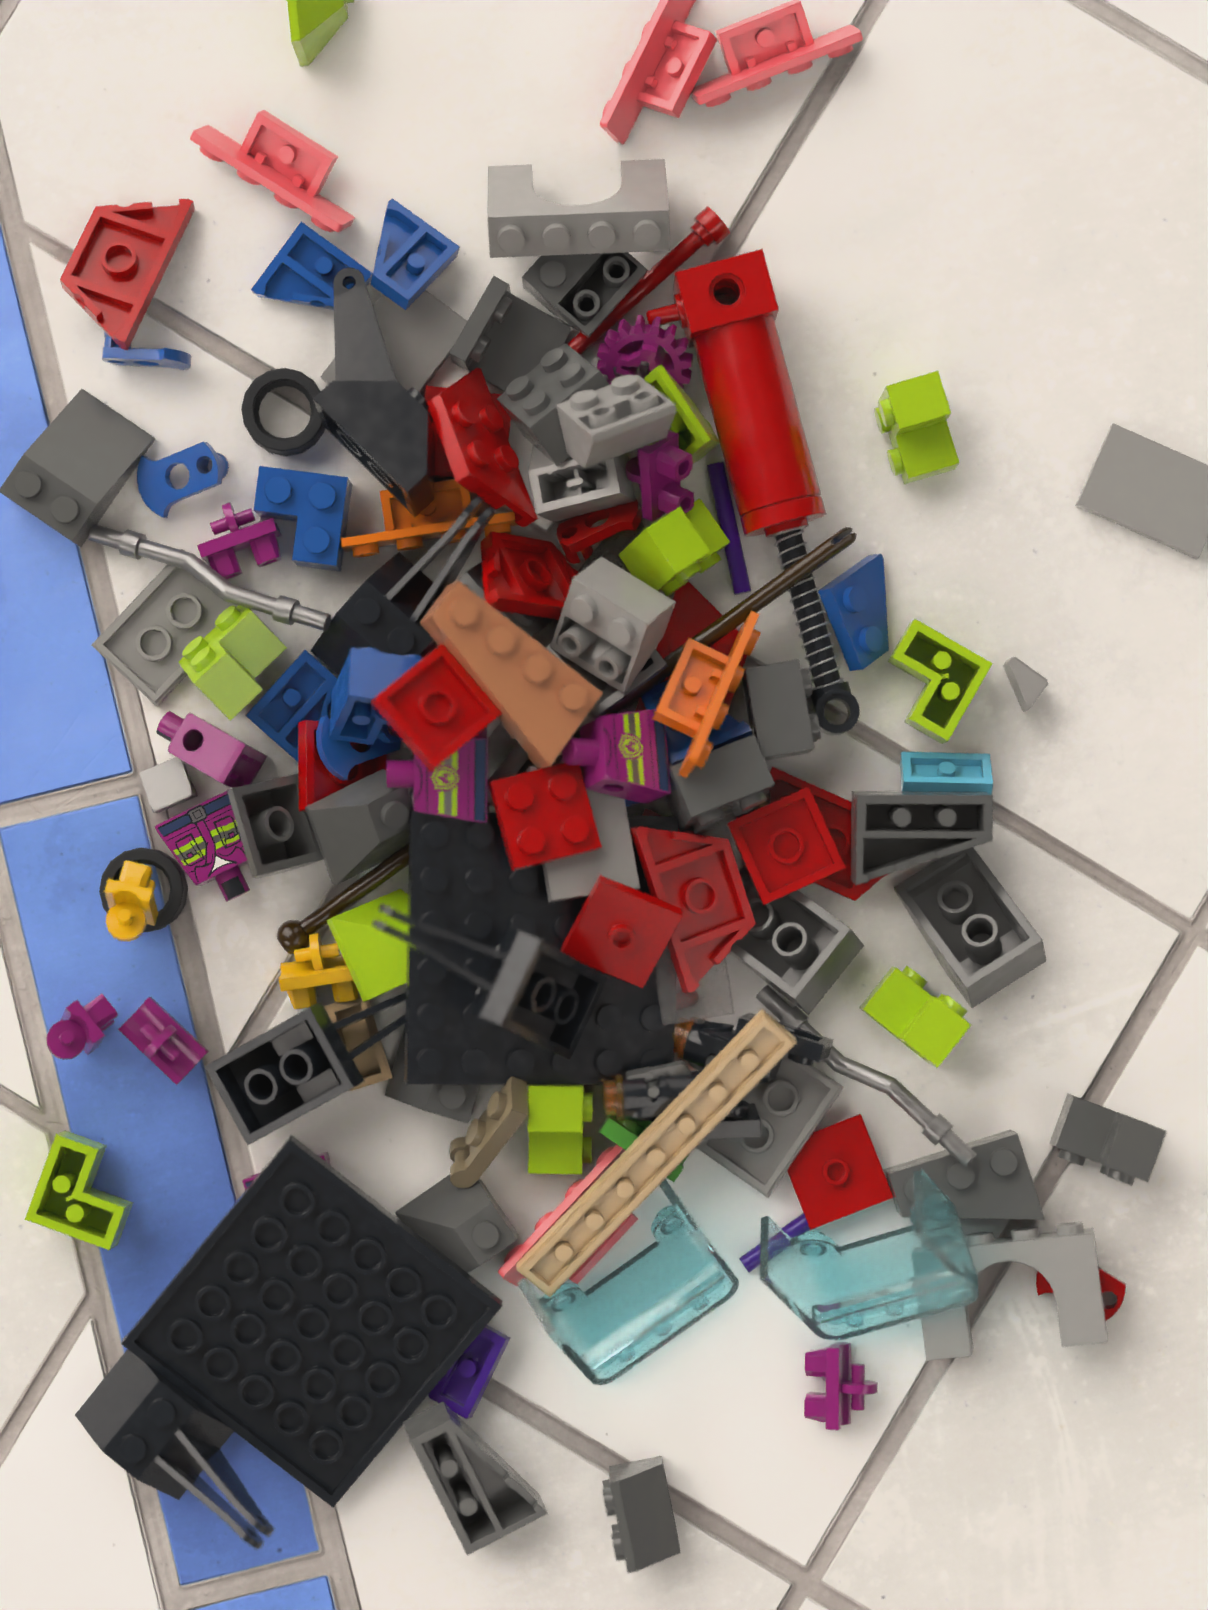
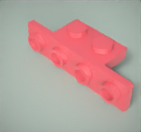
[600,0,717,144]
[691,0,863,107]
[190,110,355,232]
[498,1144,638,1286]

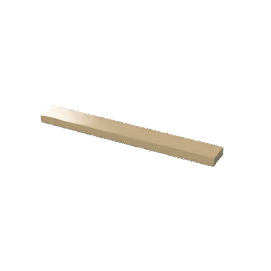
[516,1009,797,1297]

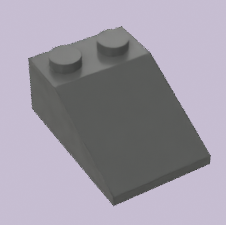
[0,389,156,547]
[894,847,1046,1008]
[730,865,864,1015]

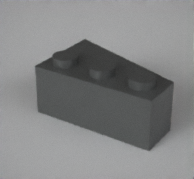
[851,791,993,885]
[884,1129,1045,1220]
[403,1402,548,1555]

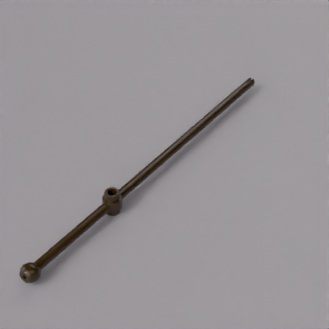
[277,527,856,954]

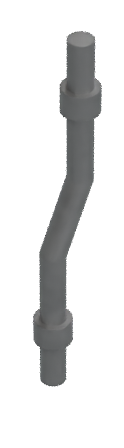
[89,524,331,631]
[756,985,977,1167]

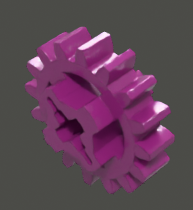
[596,315,693,390]

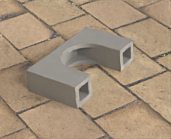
[487,159,670,258]
[912,1222,1108,1361]

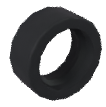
[241,368,325,456]
[99,848,188,932]

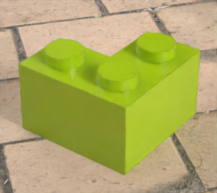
[874,371,959,485]
[618,498,730,596]
[179,605,287,721]
[888,619,993,744]
[859,966,972,1068]
[528,1085,593,1174]
[25,1130,133,1250]

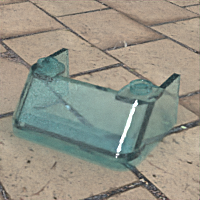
[760,1169,979,1340]
[517,1179,739,1385]

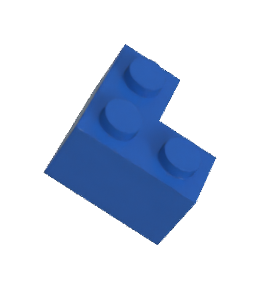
[253,466,352,572]
[329,647,424,745]

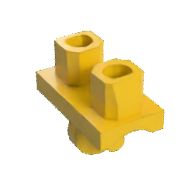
[104,861,158,942]
[279,933,358,1009]

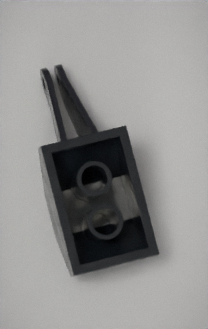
[313,268,435,517]
[311,496,496,676]
[371,904,608,1060]
[204,992,406,1145]
[75,1349,274,1549]

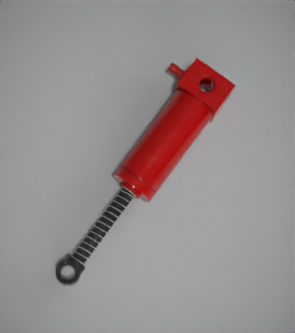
[646,249,860,736]

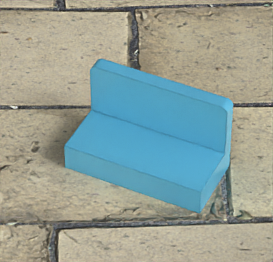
[900,752,993,795]

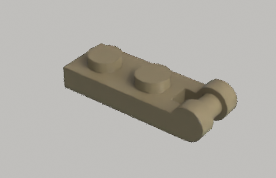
[450,1076,528,1188]

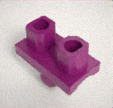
[625,430,694,522]
[197,502,282,580]
[46,994,118,1060]
[118,997,209,1085]
[804,1342,878,1430]

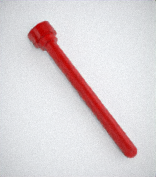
[567,206,730,355]

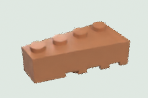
[420,581,603,769]

